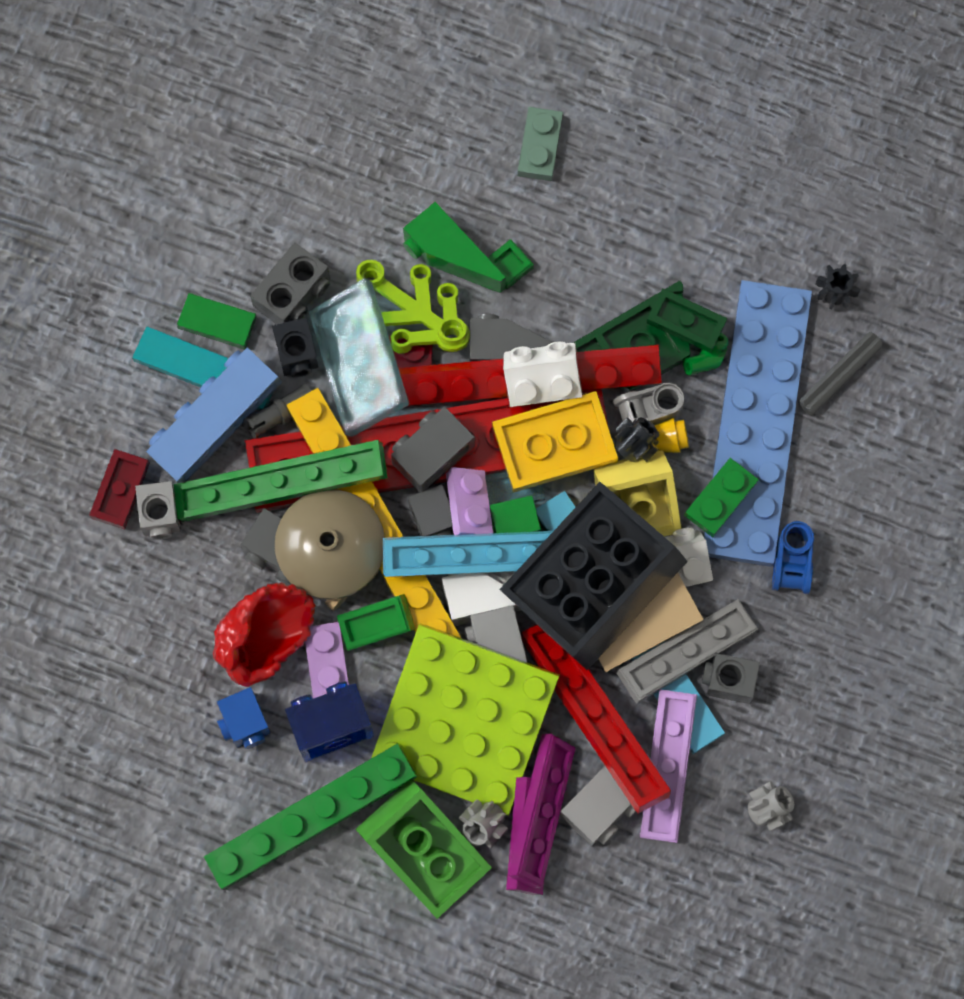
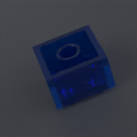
[285,681,374,762]

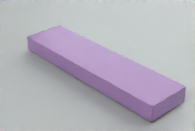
[640,690,697,843]

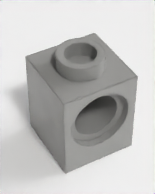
[135,481,181,540]

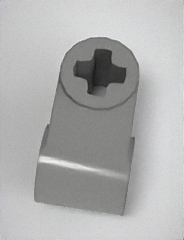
[613,383,684,426]

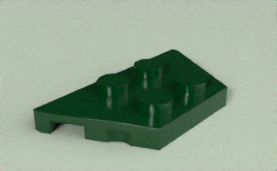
[573,280,690,393]

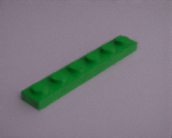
[173,440,388,522]
[204,743,418,890]

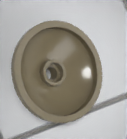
[275,490,385,599]

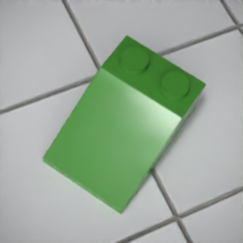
[355,780,492,919]

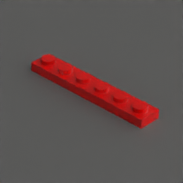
[521,625,671,814]

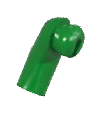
[683,333,729,375]

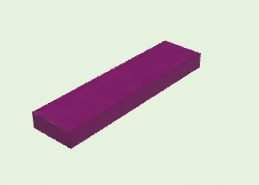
[508,734,576,889]

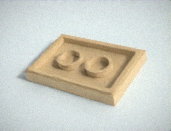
[598,573,703,672]

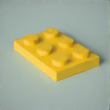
[492,391,618,493]

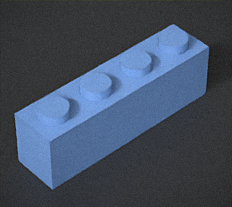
[146,347,282,483]

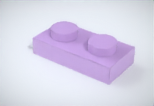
[446,467,493,535]
[305,622,351,701]

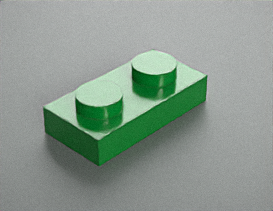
[684,458,759,538]

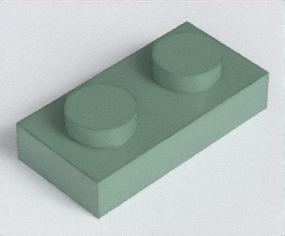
[517,107,563,181]

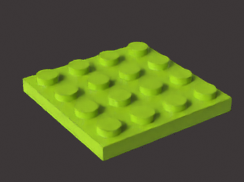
[371,623,560,816]

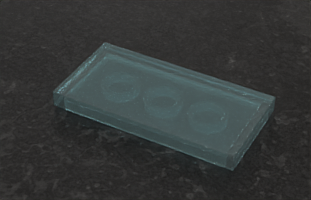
[309,278,409,437]

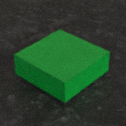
[488,239,534,290]

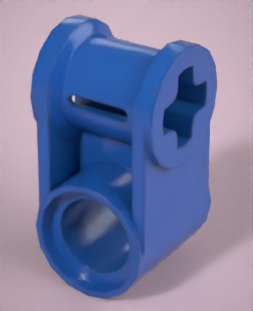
[772,521,814,594]

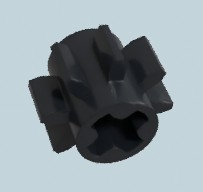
[815,264,861,310]
[615,417,659,462]

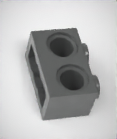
[250,242,330,324]

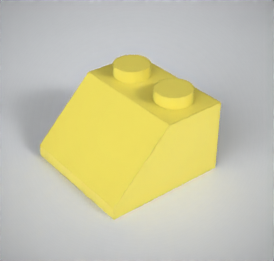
[593,450,681,537]

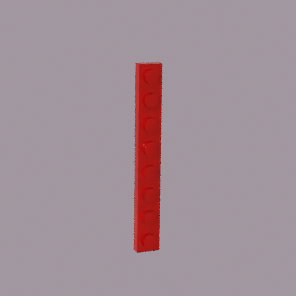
[371,345,662,409]

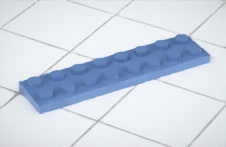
[704,280,812,567]

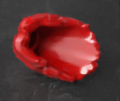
[213,582,316,687]

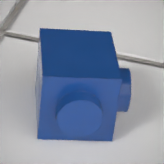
[217,687,271,749]

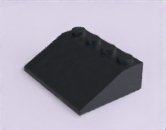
[499,481,688,670]

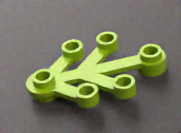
[356,260,470,354]

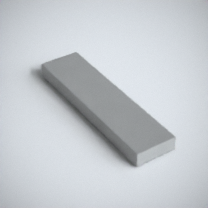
[616,599,758,704]

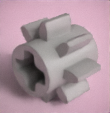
[748,781,794,831]
[459,799,508,848]

